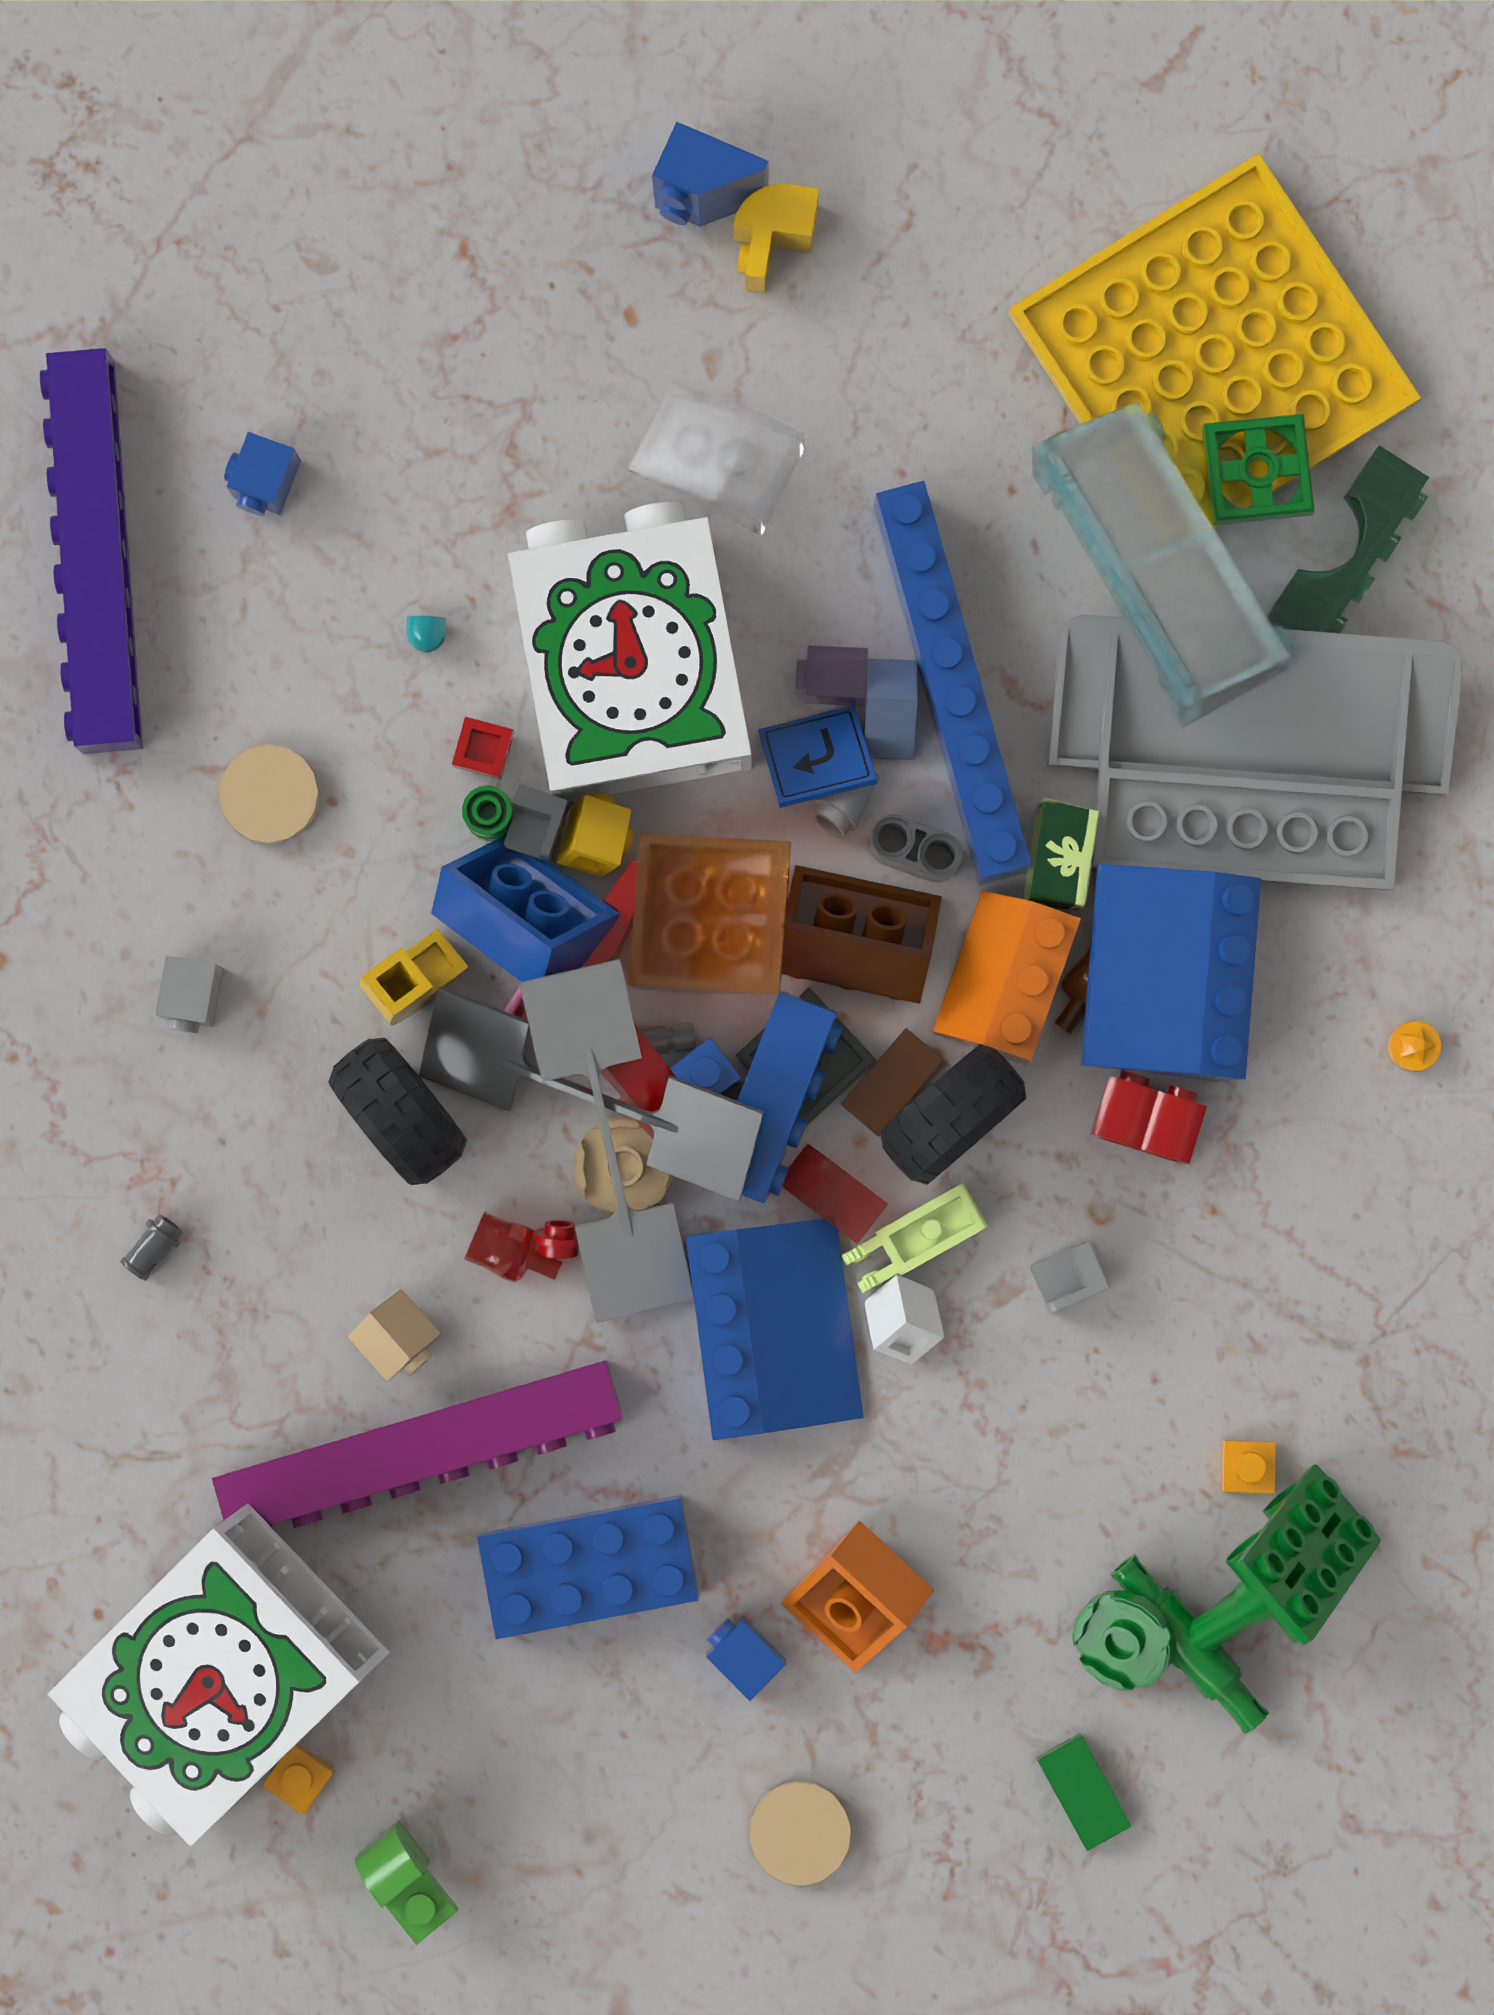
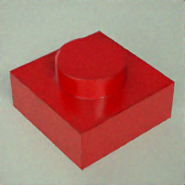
[452,716,515,780]

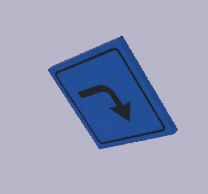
[758,705,878,808]

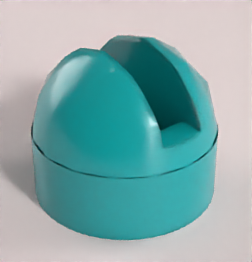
[406,616,446,653]

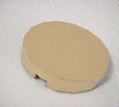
[218,744,320,845]
[573,1116,672,1215]
[749,1780,851,1886]

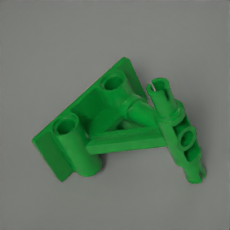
[1111,1464,1381,1734]

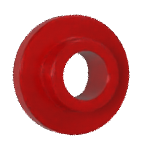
[534,1220,579,1259]

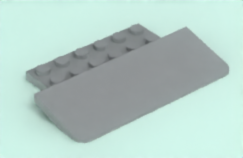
[1047,615,1462,890]

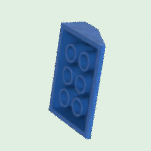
[1081,864,1261,1081]
[686,1217,864,1440]

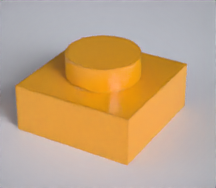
[1221,1440,1276,1494]
[262,1743,335,1816]

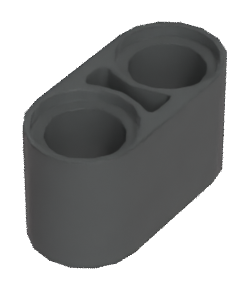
[868,814,963,883]

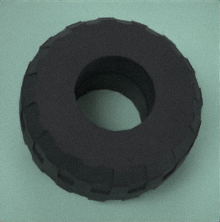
[328,1037,467,1185]
[880,1044,1027,1185]

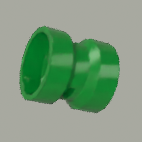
[462,785,515,842]

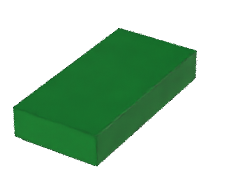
[1036,1733,1132,1851]

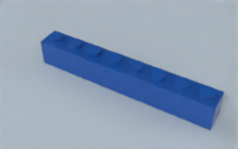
[874,481,1032,885]

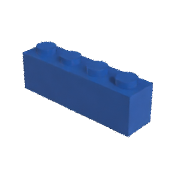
[738,991,844,1204]

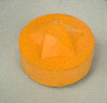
[1388,1021,1441,1072]

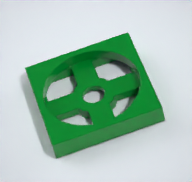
[1202,414,1315,526]

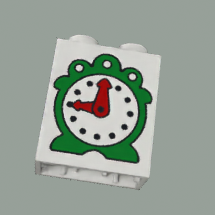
[507,502,752,803]
[47,1503,390,1847]

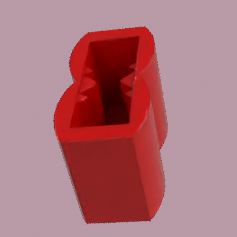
[1090,1070,1207,1165]

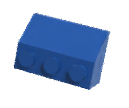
[431,835,619,982]

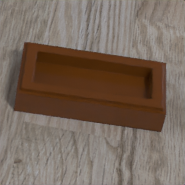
[840,1028,944,1137]

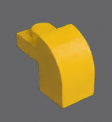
[733,183,819,293]
[359,928,469,1026]

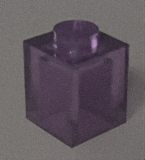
[796,645,868,706]

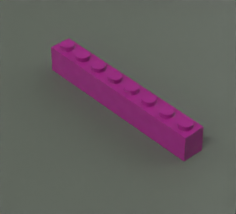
[212,1360,624,1529]

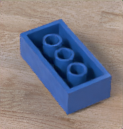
[477,1495,700,1639]

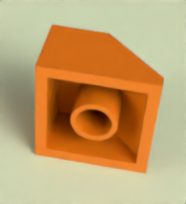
[781,1520,935,1673]

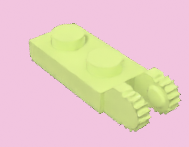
[841,1183,988,1293]

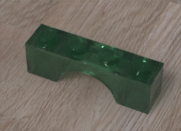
[1264,445,1429,633]

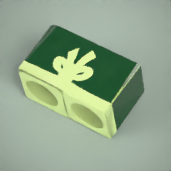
[1024,798,1099,911]

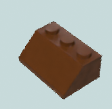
[772,865,942,1004]

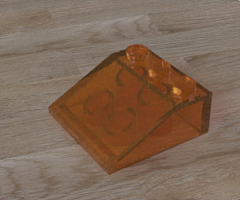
[628,833,792,995]

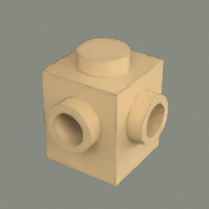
[347,1289,441,1382]

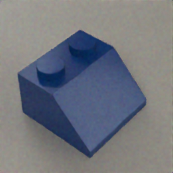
[652,121,769,227]

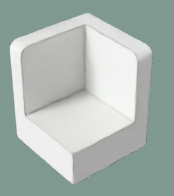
[865,1274,945,1365]

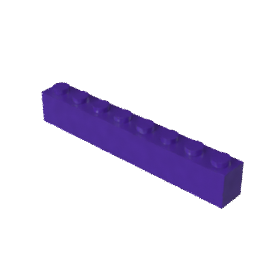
[40,348,143,754]

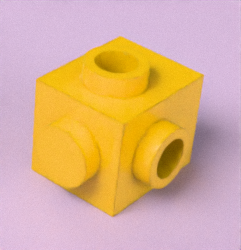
[556,793,633,877]

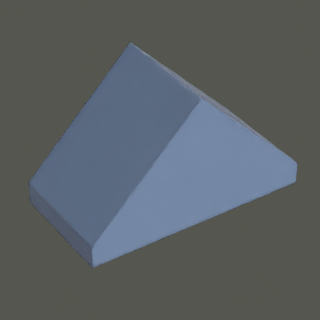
[864,659,917,760]

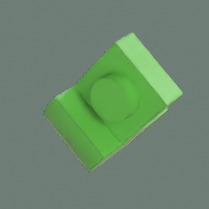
[355,1821,459,1945]

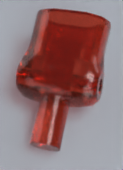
[464,1211,562,1283]

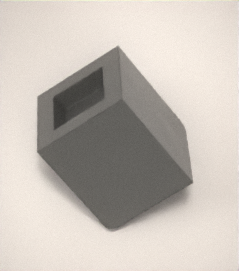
[504,784,570,863]

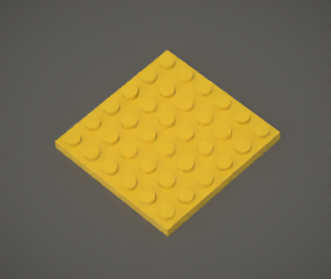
[1008,153,1421,559]

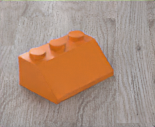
[932,891,1081,1065]

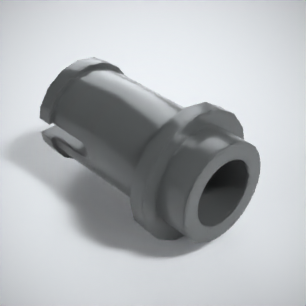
[120,1214,183,1281]

